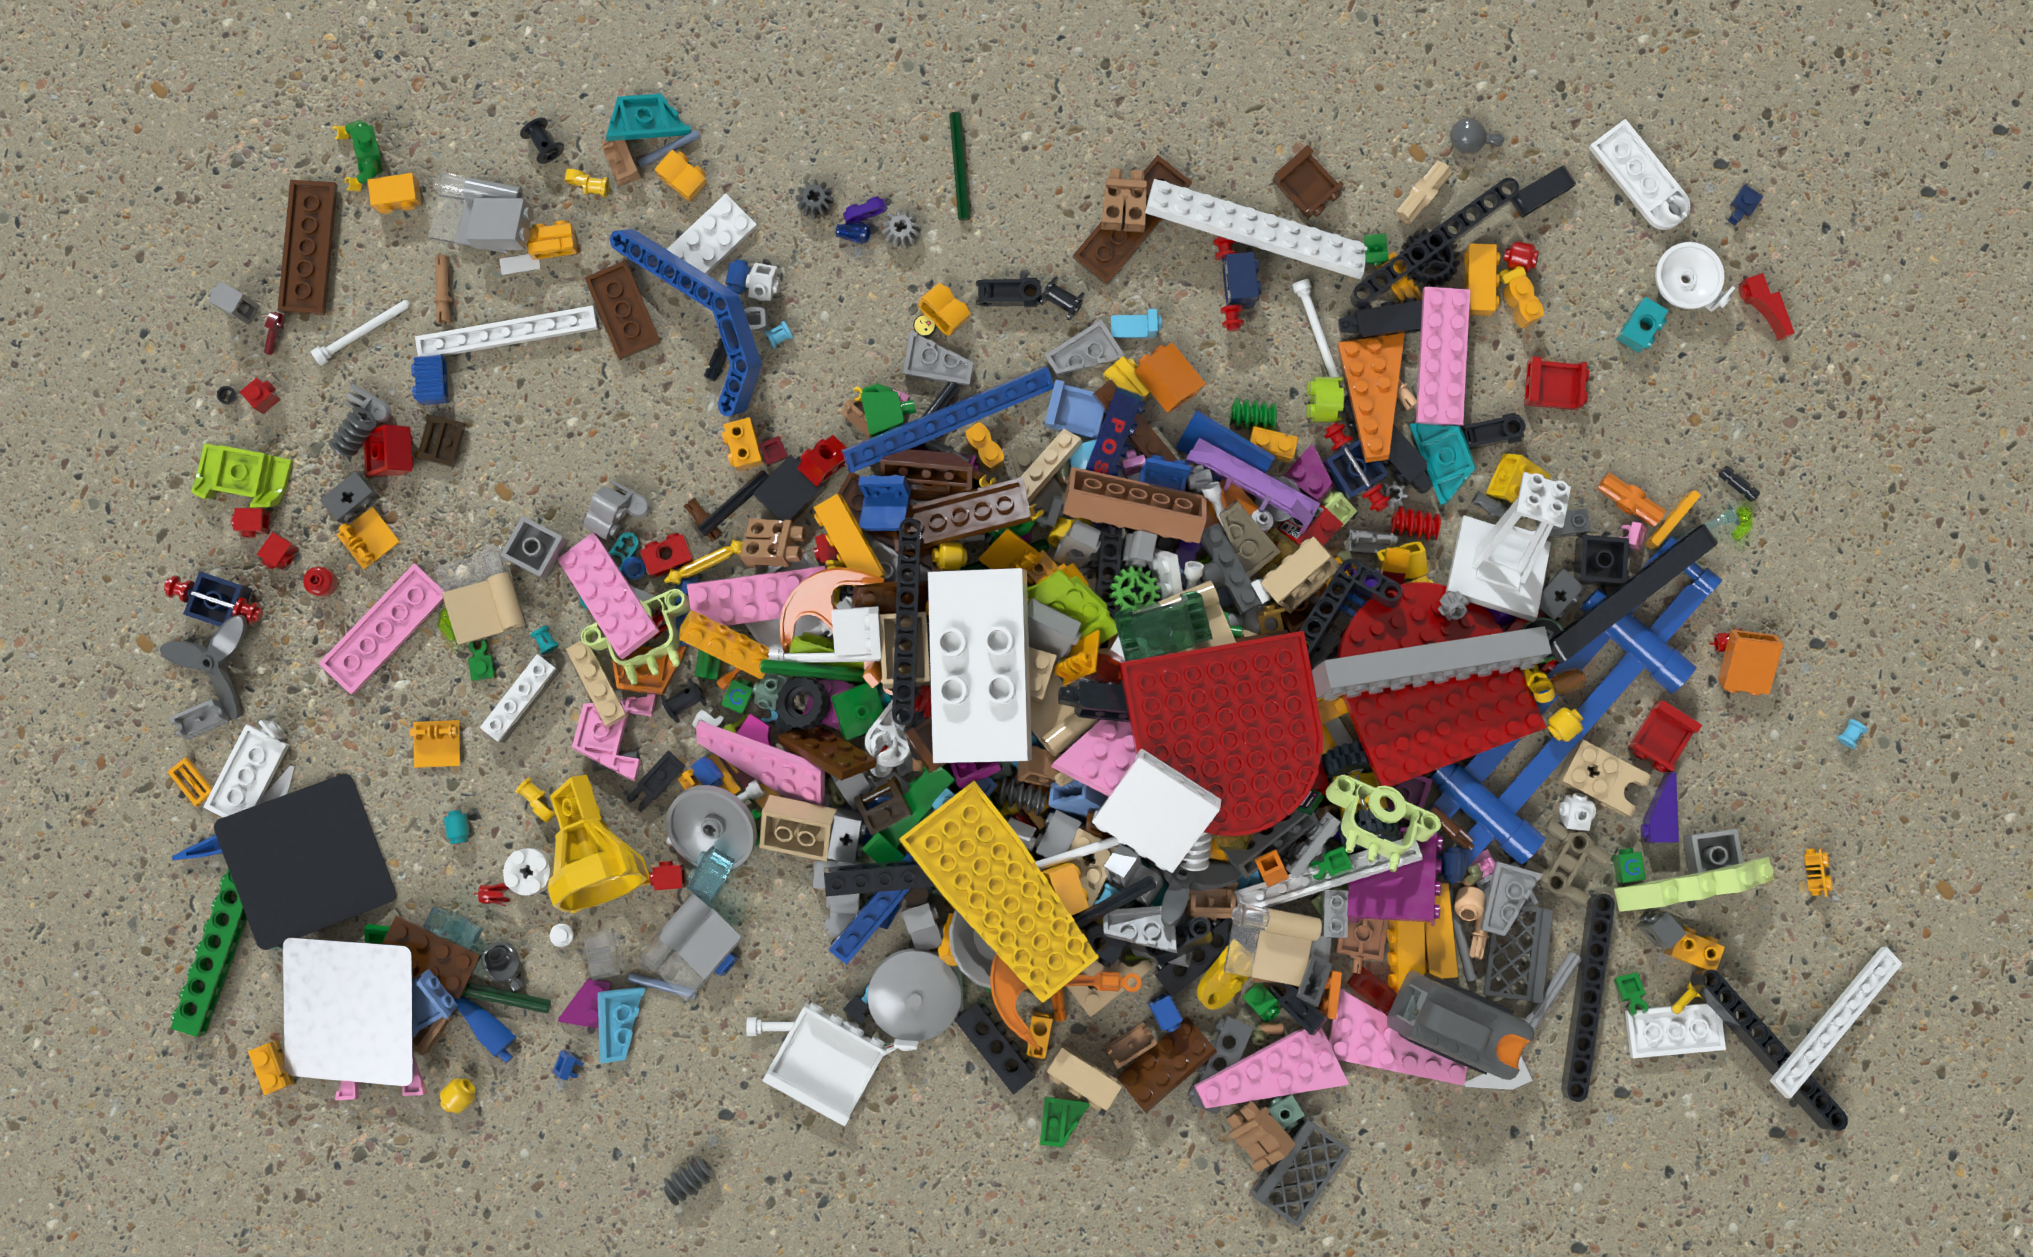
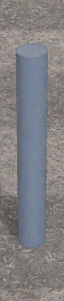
[637,130,701,168]
[628,973,698,999]

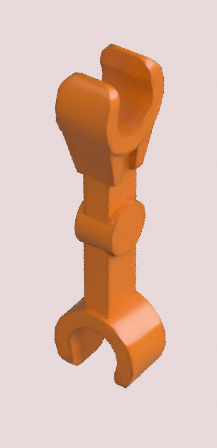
[717,667,743,690]

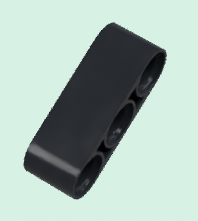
[1511,165,1576,218]

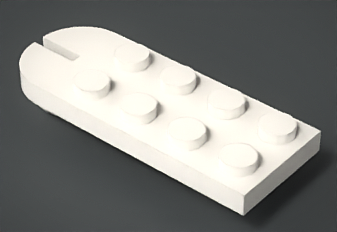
[1588,119,1690,230]
[865,699,911,767]

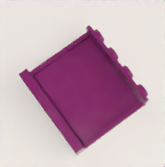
[1347,827,1443,926]

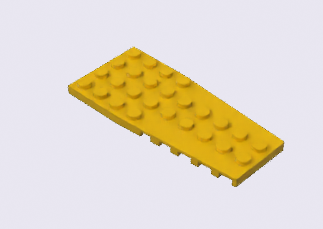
[899,781,1099,1003]

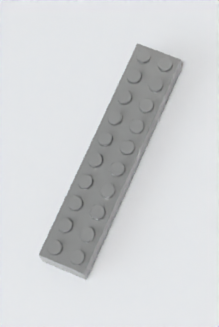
[1312,626,1552,701]

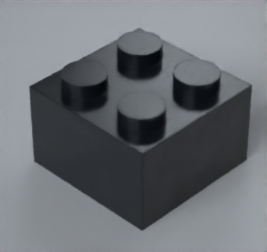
[1574,535,1629,587]

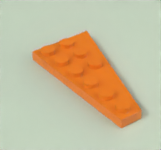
[1337,333,1405,463]

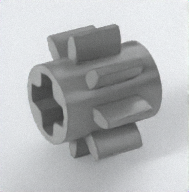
[1186,465,1213,494]
[1381,481,1408,510]
[1438,591,1469,621]

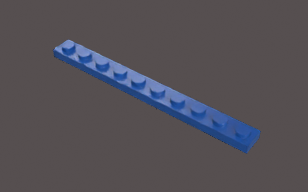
[841,366,1054,473]
[828,777,998,965]

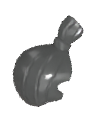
[1450,118,1504,154]
[481,941,524,992]

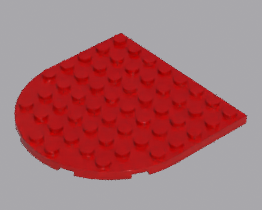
[1338,582,1547,787]
[1119,631,1323,836]

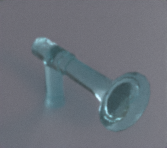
[1673,504,1740,559]

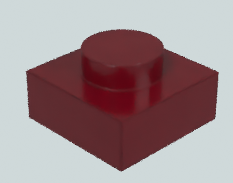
[758,436,788,466]

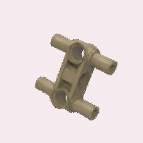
[1521,819,1612,906]

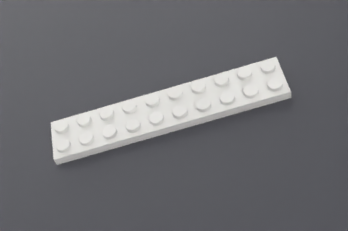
[1145,179,1367,280]

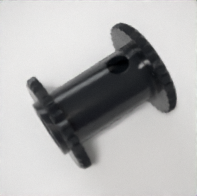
[520,117,564,164]
[1040,277,1085,321]
[661,678,707,723]

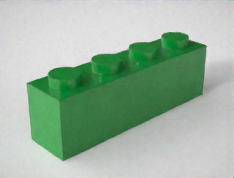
[879,764,957,848]

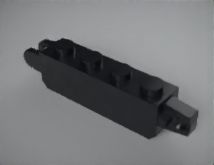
[1338,298,1422,339]
[1343,393,1433,494]
[1058,680,1130,722]

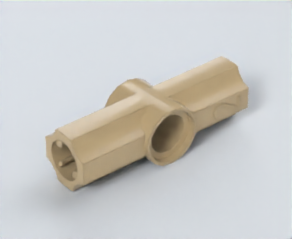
[1395,160,1452,225]

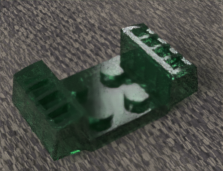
[1114,591,1213,662]

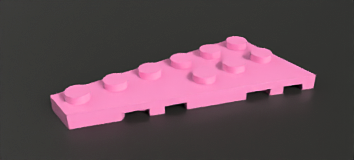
[1051,720,1136,797]
[696,721,825,806]
[1328,989,1467,1086]
[1194,1027,1349,1108]

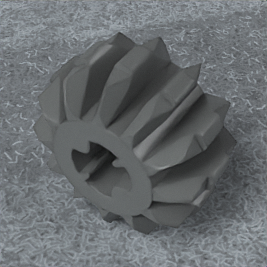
[795,179,834,219]

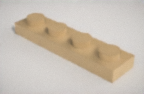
[1021,429,1082,503]
[566,640,628,728]

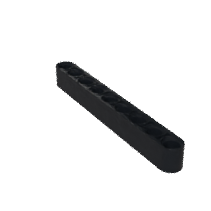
[1350,177,1519,308]
[892,518,921,729]
[1549,524,1718,664]
[1561,893,1615,1102]
[1690,969,1848,1131]

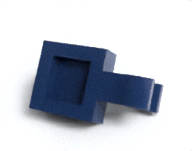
[1728,184,1763,226]

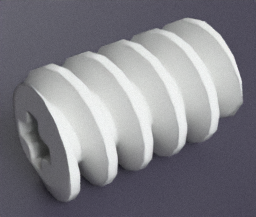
[1180,832,1212,871]

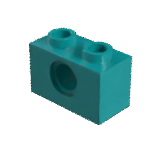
[1616,296,1668,353]

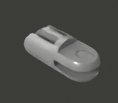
[343,384,392,423]
[607,480,651,518]

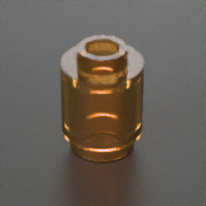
[1549,668,1587,696]

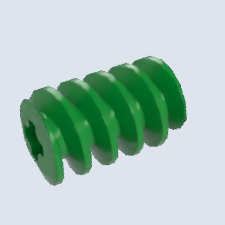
[1229,398,1277,431]

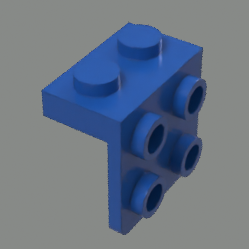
[1139,455,1192,491]
[858,475,911,531]

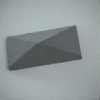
[1296,954,1332,1007]

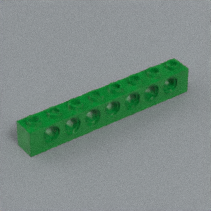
[170,868,247,1037]

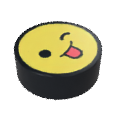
[913,314,936,338]

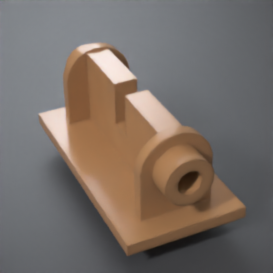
[840,396,870,439]

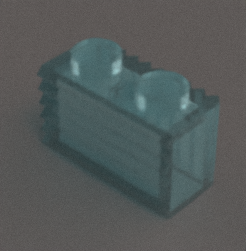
[686,846,735,903]

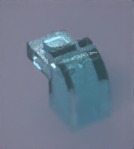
[423,906,484,949]

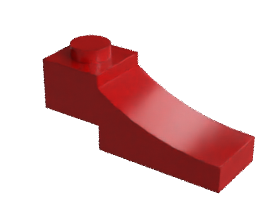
[1738,273,1795,341]

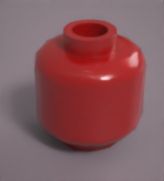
[1504,241,1539,273]
[303,566,338,598]

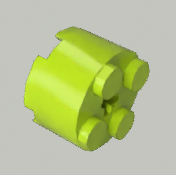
[1306,377,1344,423]

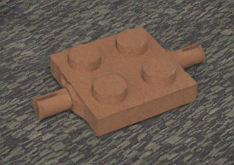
[1335,919,1389,974]

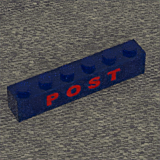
[1068,386,1146,524]

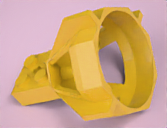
[548,775,650,914]

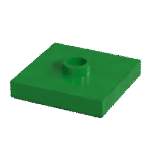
[831,682,883,741]

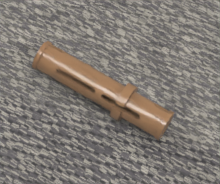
[434,255,452,324]

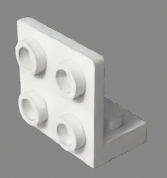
[832,607,881,660]

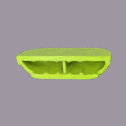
[790,632,864,682]

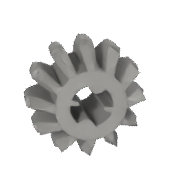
[882,209,920,249]

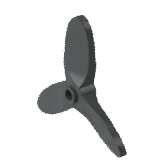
[160,615,247,720]
[1140,856,1241,928]

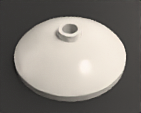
[1655,242,1724,309]

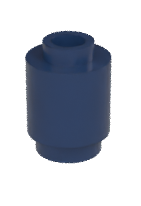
[1442,847,1466,881]

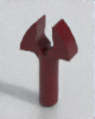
[264,312,284,355]

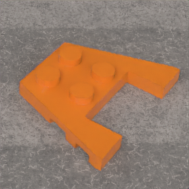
[612,646,689,695]

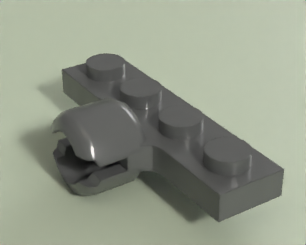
[1197,523,1262,615]

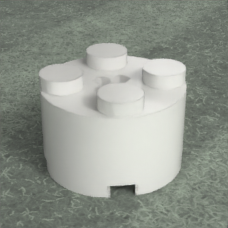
[503,848,554,895]

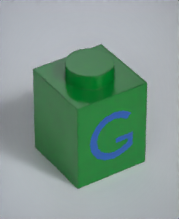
[721,678,754,715]
[1612,848,1646,883]

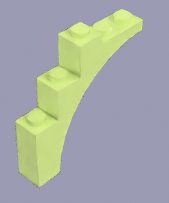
[1614,857,1774,912]

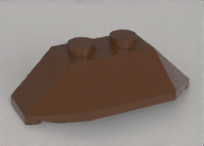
[880,449,973,501]

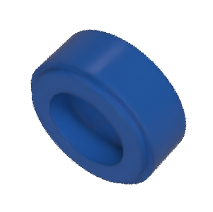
[622,556,646,580]

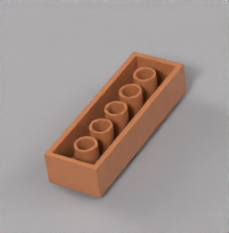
[1063,467,1207,543]

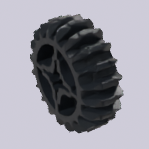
[1399,228,1460,288]

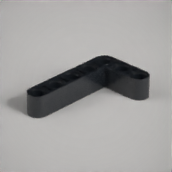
[1095,523,1163,635]
[1299,559,1402,660]
[1126,899,1214,965]

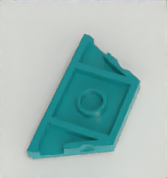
[605,93,691,142]
[1410,423,1477,505]

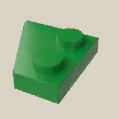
[1040,1096,1089,1148]

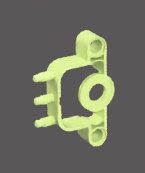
[581,589,690,685]
[1326,775,1441,872]

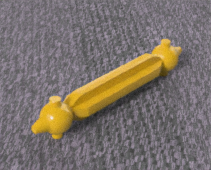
[664,540,744,585]

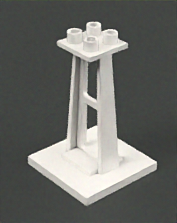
[1445,472,1571,622]

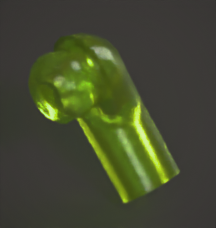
[1731,506,1753,541]
[437,608,456,643]

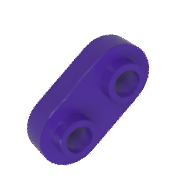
[843,196,888,224]

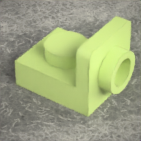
[1320,490,1357,527]

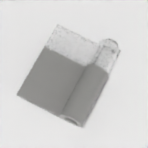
[428,172,523,253]
[638,892,743,1002]

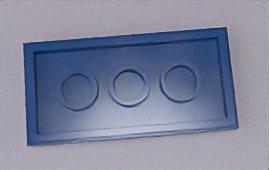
[1176,411,1275,474]

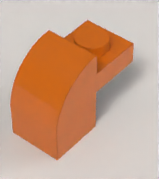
[1254,850,1289,888]

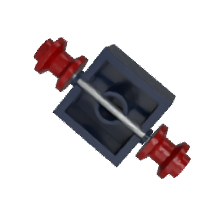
[1213,236,1262,332]
[1323,422,1391,513]
[164,571,263,627]

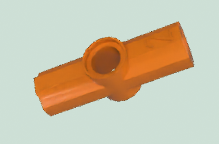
[1597,472,1666,527]

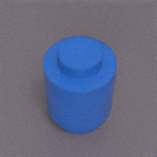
[725,259,752,295]
[691,756,725,787]

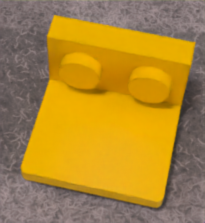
[1485,453,1551,504]

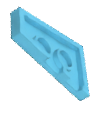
[598,986,645,1063]

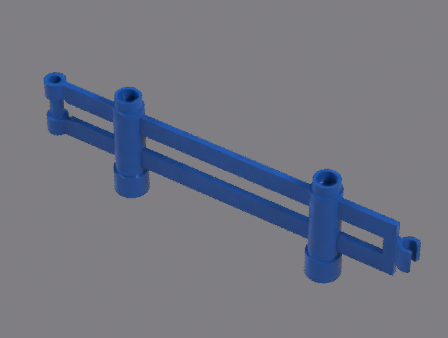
[1427,536,1722,884]

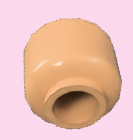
[1454,886,1486,921]

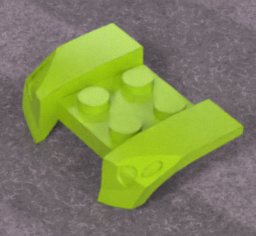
[191,443,293,508]
[1027,569,1122,645]

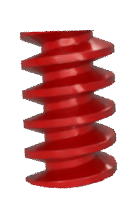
[1390,507,1441,541]

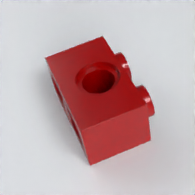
[797,435,847,487]
[640,533,695,579]

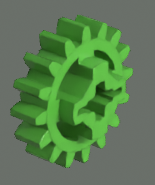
[1109,566,1160,617]

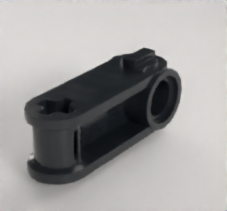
[976,278,1042,308]
[1461,412,1526,450]

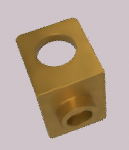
[1256,604,1286,634]

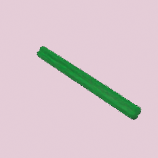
[759,659,883,684]

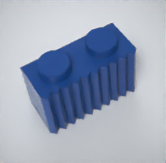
[411,355,449,405]
[1147,992,1183,1032]

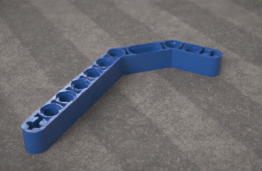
[610,229,762,417]

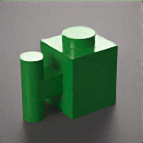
[694,649,723,681]

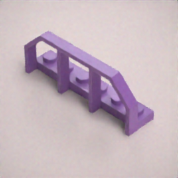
[1185,438,1320,535]

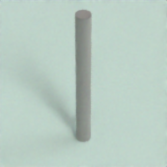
[1449,888,1476,982]

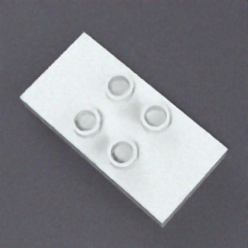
[928,568,1032,763]

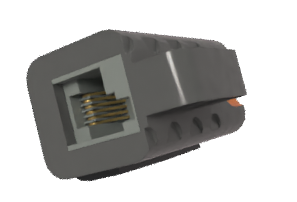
[1387,970,1535,1080]

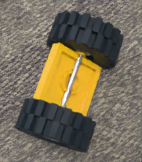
[1322,741,1401,852]

